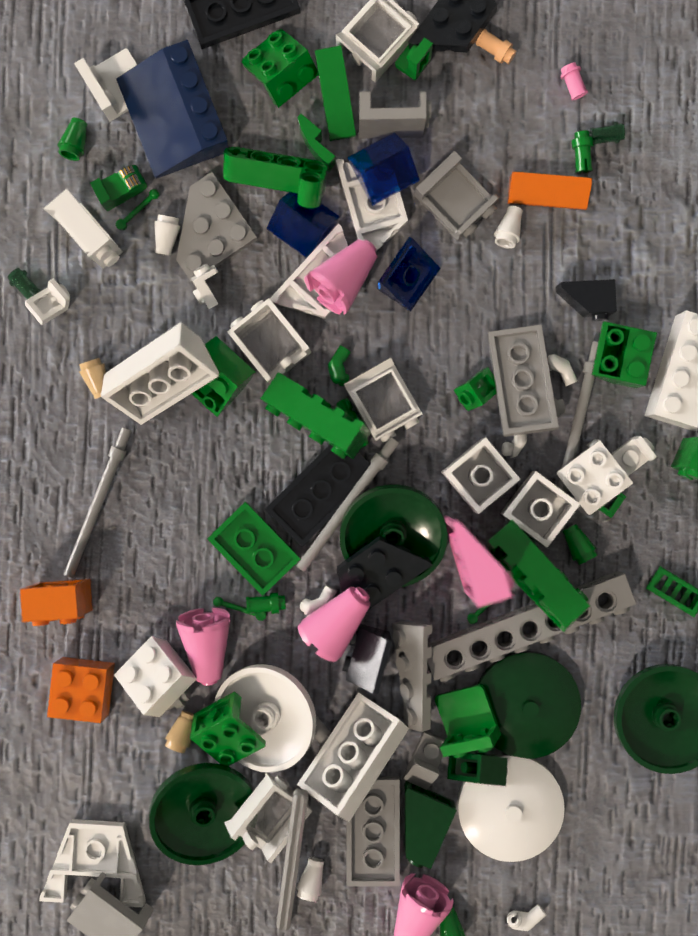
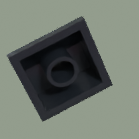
[342,624,392,695]

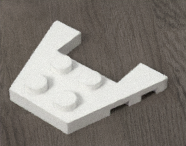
[39,819,146,908]

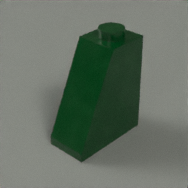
[404,781,457,869]

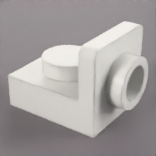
[611,436,657,476]

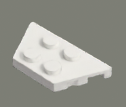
[335,159,408,251]
[270,224,348,319]

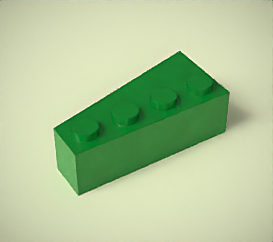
[261,372,371,459]
[487,520,590,632]

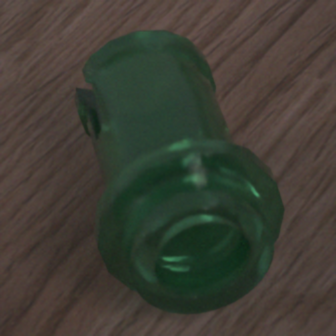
[589,121,625,145]
[7,268,41,299]

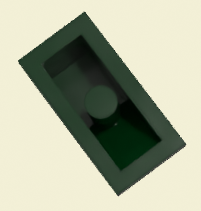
[447,754,508,786]

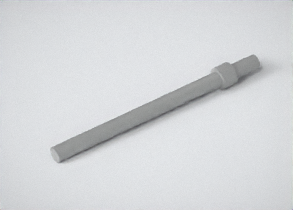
[557,342,598,494]
[63,427,132,578]
[296,437,399,572]

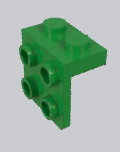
[242,29,318,108]
[435,684,501,758]

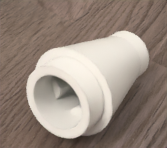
[494,206,523,249]
[154,215,181,256]
[296,857,324,902]

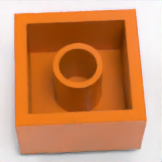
[20,579,93,626]
[47,657,115,723]

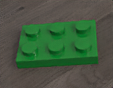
[207,501,301,596]

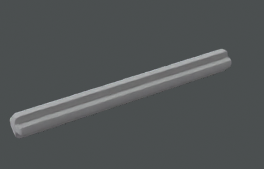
[276,789,309,931]

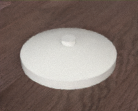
[214,664,316,772]
[457,753,565,862]

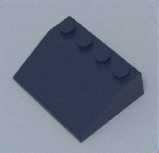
[116,40,229,179]

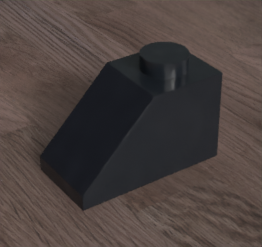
[555,279,617,321]

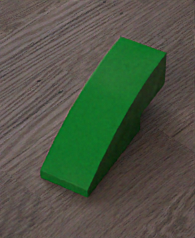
[315,45,356,141]

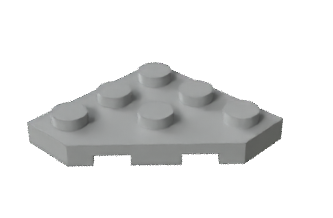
[176,172,258,284]

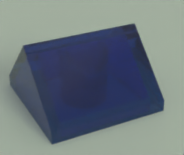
[347,132,420,206]
[266,192,340,258]
[377,237,441,311]

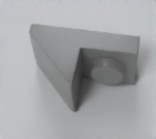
[403,731,445,790]

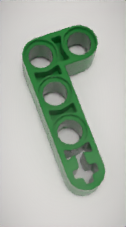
[223,147,328,208]

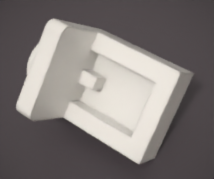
[191,264,218,309]
[25,278,70,325]

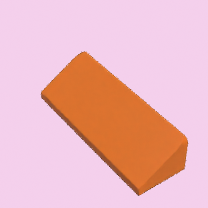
[507,172,592,210]

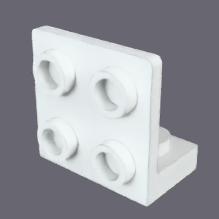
[74,48,137,122]
[556,439,633,515]

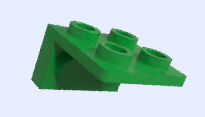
[190,691,266,766]

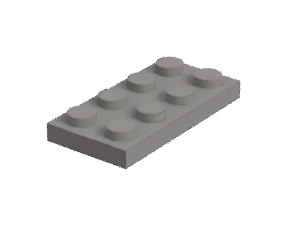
[488,324,559,437]
[346,776,400,886]

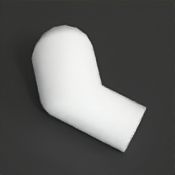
[300,585,337,616]

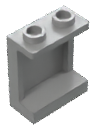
[359,92,431,139]
[414,151,499,241]
[67,872,154,936]

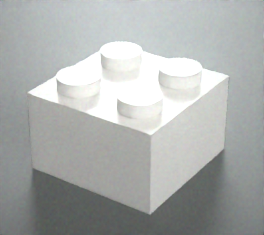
[441,437,521,514]
[501,471,580,547]
[114,636,197,717]

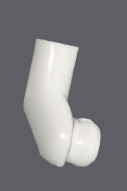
[547,354,578,386]
[501,434,527,458]
[507,904,547,931]

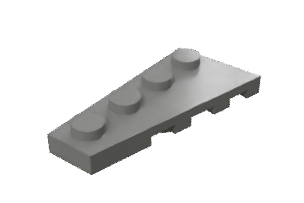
[392,621,432,732]

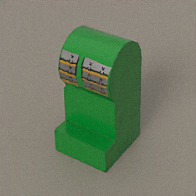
[90,165,147,212]

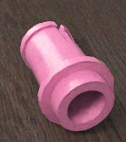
[560,62,588,101]

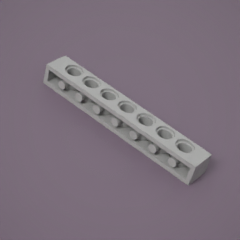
[427,571,636,682]

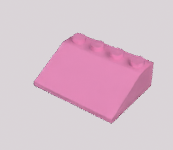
[444,515,514,607]

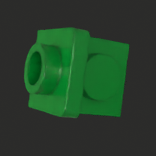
[395,38,433,81]
[454,367,497,411]

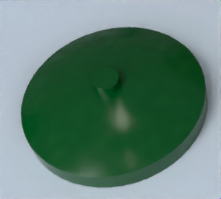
[340,484,448,587]
[477,651,581,759]
[614,664,698,774]
[149,763,258,865]

